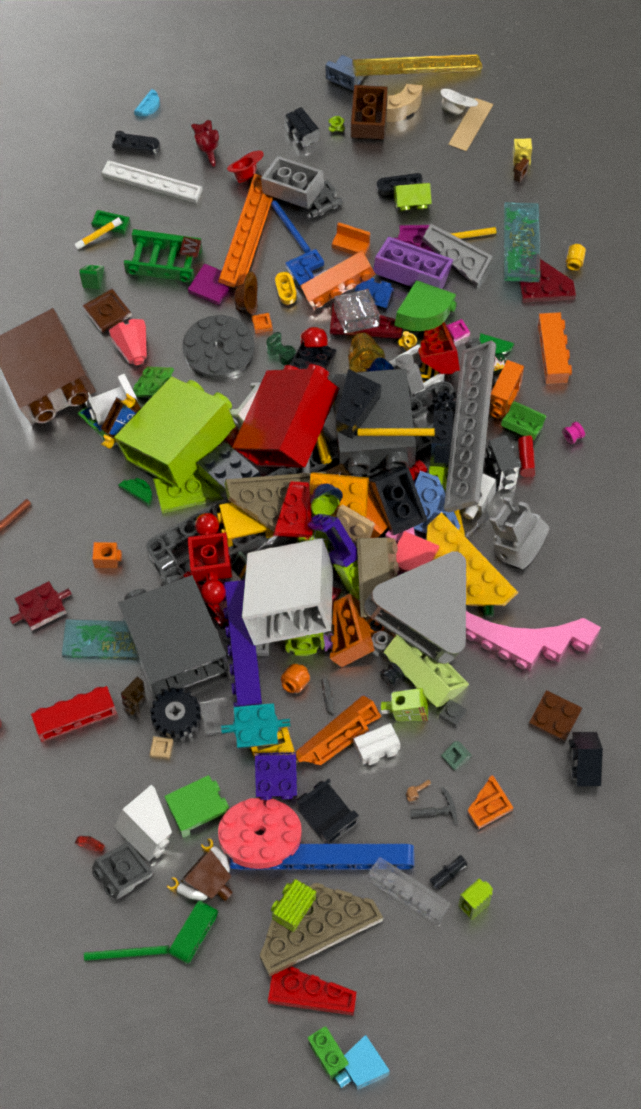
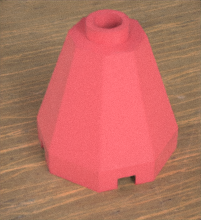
[109,319,147,366]

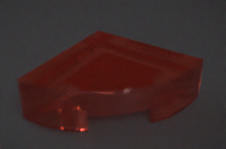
[75,836,105,852]

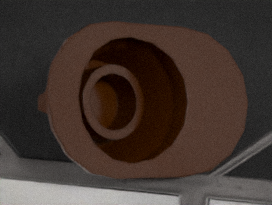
[234,271,258,315]

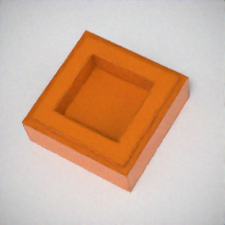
[251,313,273,334]

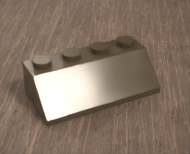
[357,538,399,618]

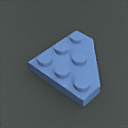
[414,471,461,534]

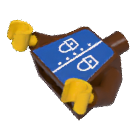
[101,393,141,449]

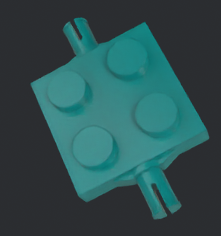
[221,703,291,749]

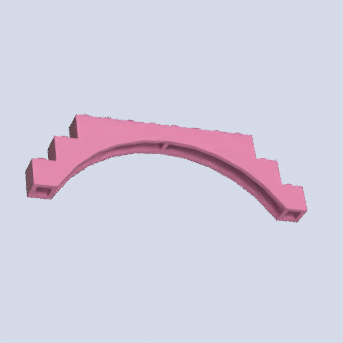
[385,527,601,671]

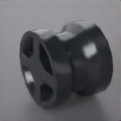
[379,662,404,687]

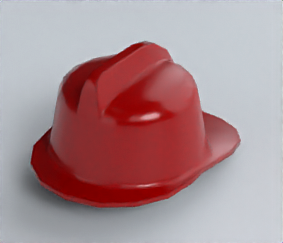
[227,150,264,183]

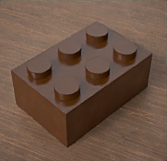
[351,85,388,139]

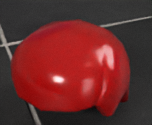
[300,327,328,347]

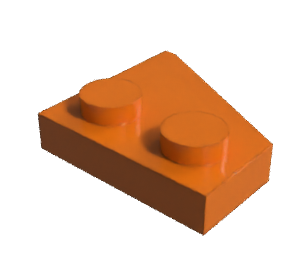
[467,775,514,829]

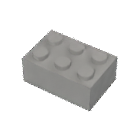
[261,156,324,209]

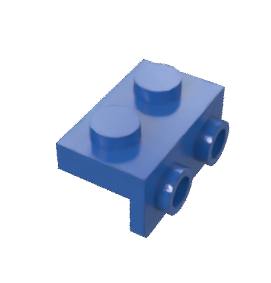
[353,278,395,308]

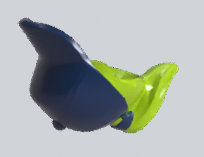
[310,483,343,532]

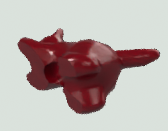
[191,120,219,167]

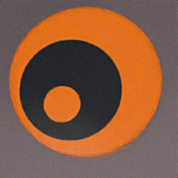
[367,618,384,638]

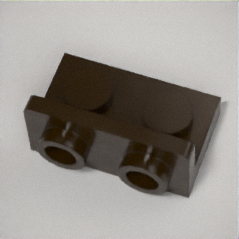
[121,676,146,719]

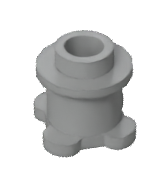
[372,631,392,656]

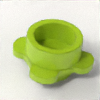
[328,116,345,132]

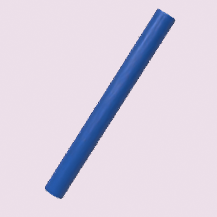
[271,201,311,253]

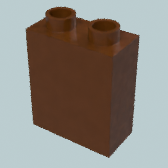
[0,308,97,425]

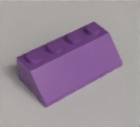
[373,237,453,289]

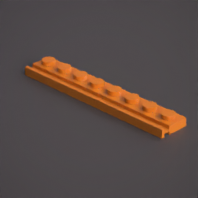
[218,174,273,288]

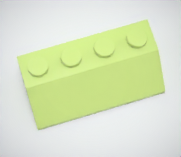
[384,635,469,707]

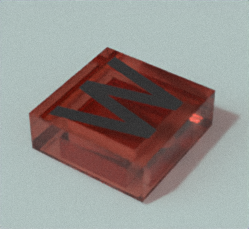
[180,237,202,258]

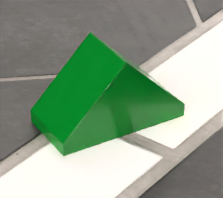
[79,264,104,289]

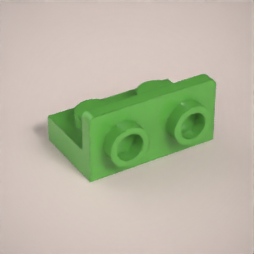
[307,1027,349,1080]

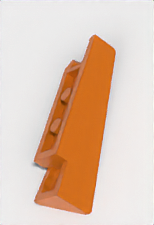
[296,696,382,765]

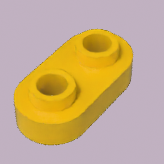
[275,272,297,305]

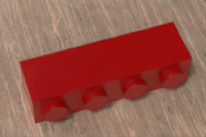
[31,686,117,742]

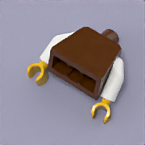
[167,838,233,901]

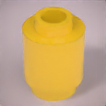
[566,244,586,271]

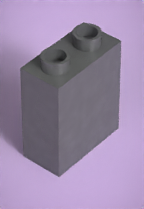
[331,369,416,475]
[118,575,229,699]

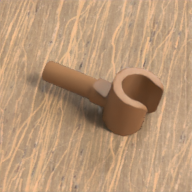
[406,780,431,802]

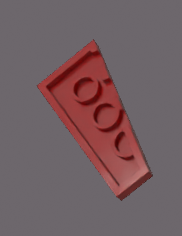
[268,966,357,1016]

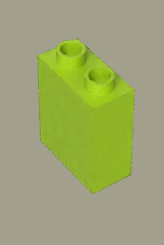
[114,376,236,488]

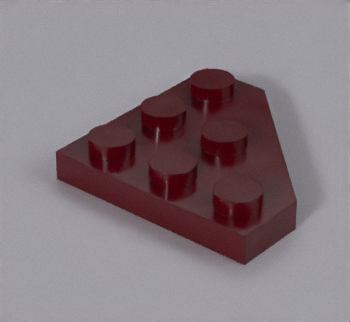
[517,255,576,303]

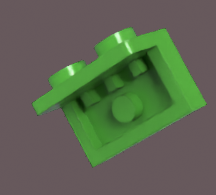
[501,401,546,440]

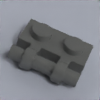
[306,180,343,218]

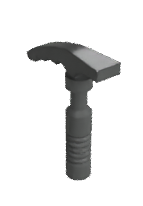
[411,787,458,824]

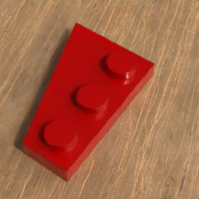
[273,481,312,538]

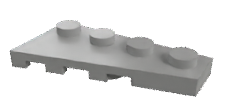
[422,224,493,287]

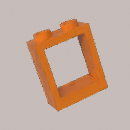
[489,360,524,419]

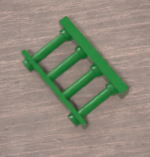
[124,229,202,282]

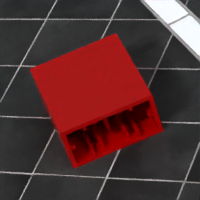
[232,364,340,468]

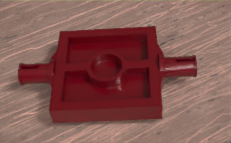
[9,581,72,631]

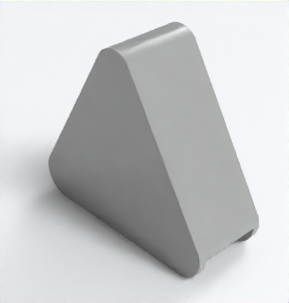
[364,551,466,664]

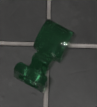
[266,332,296,366]

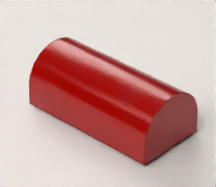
[518,435,535,477]

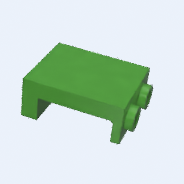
[164,775,229,838]

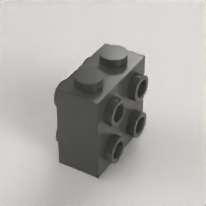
[485,435,521,490]

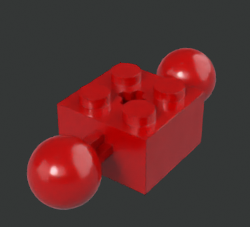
[188,513,232,605]

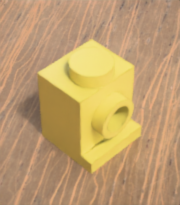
[512,138,532,166]

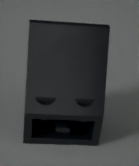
[290,342,337,379]

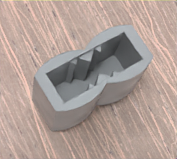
[395,354,424,394]

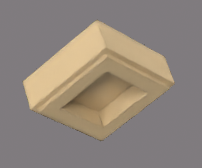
[149,736,173,760]

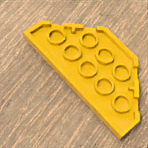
[427,512,518,606]

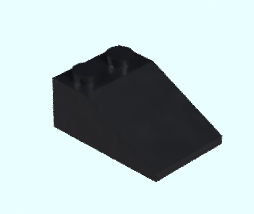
[368,466,427,535]

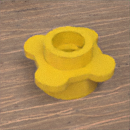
[398,331,417,351]

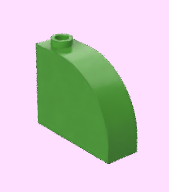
[394,280,457,331]

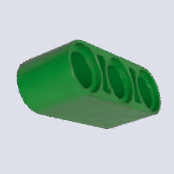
[169,900,219,964]

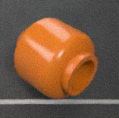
[281,664,310,693]

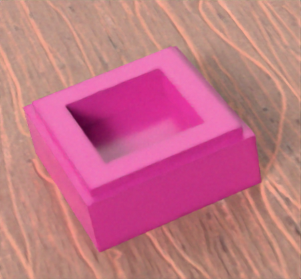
[446,319,470,342]

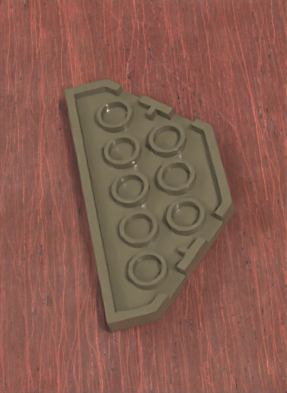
[224,472,326,531]
[260,883,383,977]

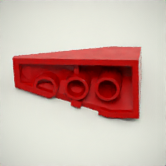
[418,322,460,374]

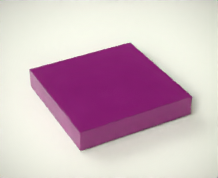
[188,263,231,305]

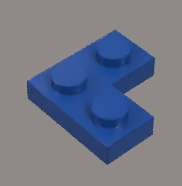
[285,249,324,292]

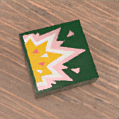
[493,353,506,375]

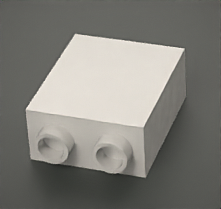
[242,538,333,645]

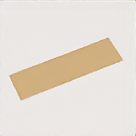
[448,98,494,151]

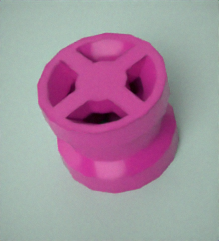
[562,421,585,445]

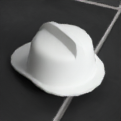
[440,89,478,115]

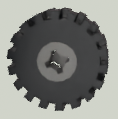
[150,688,202,742]

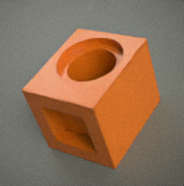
[92,542,122,568]

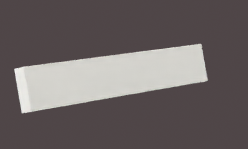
[102,160,203,203]

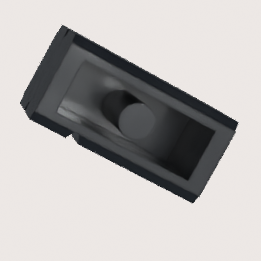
[284,107,320,147]

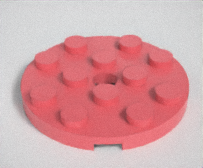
[218,798,302,869]

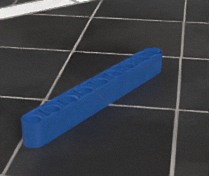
[229,844,415,870]

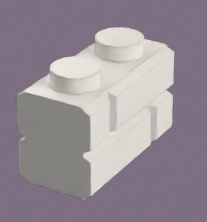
[353,723,400,765]

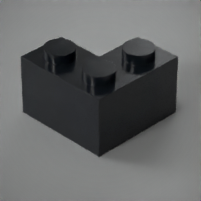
[569,732,603,787]

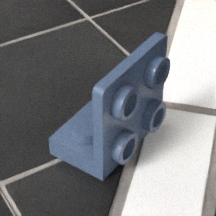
[325,55,370,91]

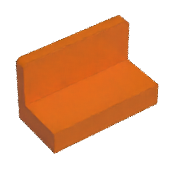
[332,222,370,255]

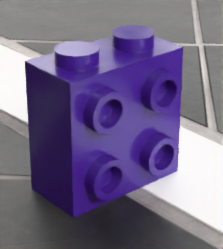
[255,752,297,800]

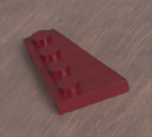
[330,303,402,338]

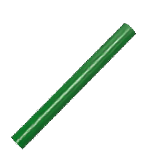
[84,945,170,961]

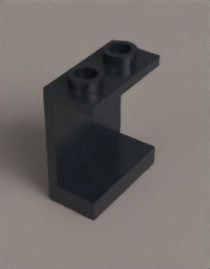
[430,410,453,467]
[296,779,359,844]

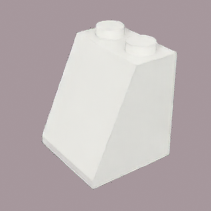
[114,785,172,862]

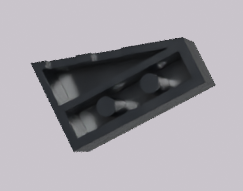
[336,369,381,439]

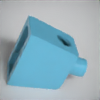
[334,1035,390,1090]

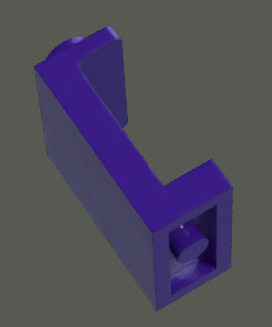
[307,513,358,567]

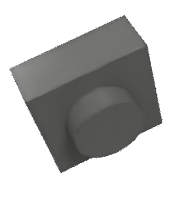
[439,699,467,728]

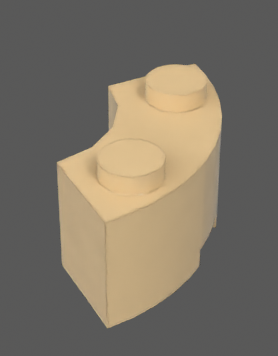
[386,84,423,122]

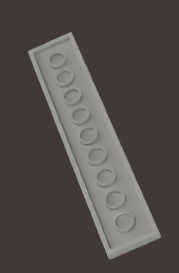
[444,340,496,513]

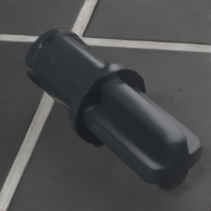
[429,855,468,889]

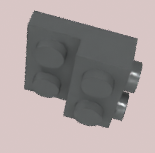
[92,842,153,900]

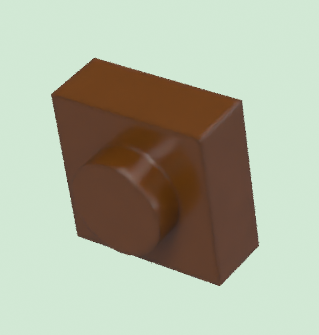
[513,157,529,183]

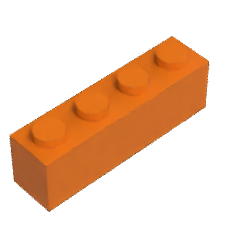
[300,250,376,309]
[537,312,572,384]

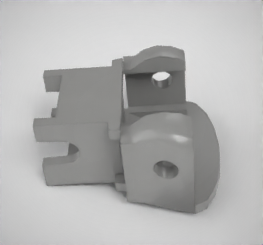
[490,497,549,569]

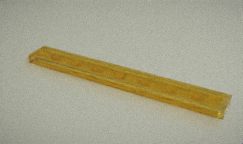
[352,55,482,76]

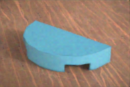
[134,89,160,116]

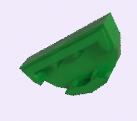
[479,333,515,355]
[118,478,152,506]

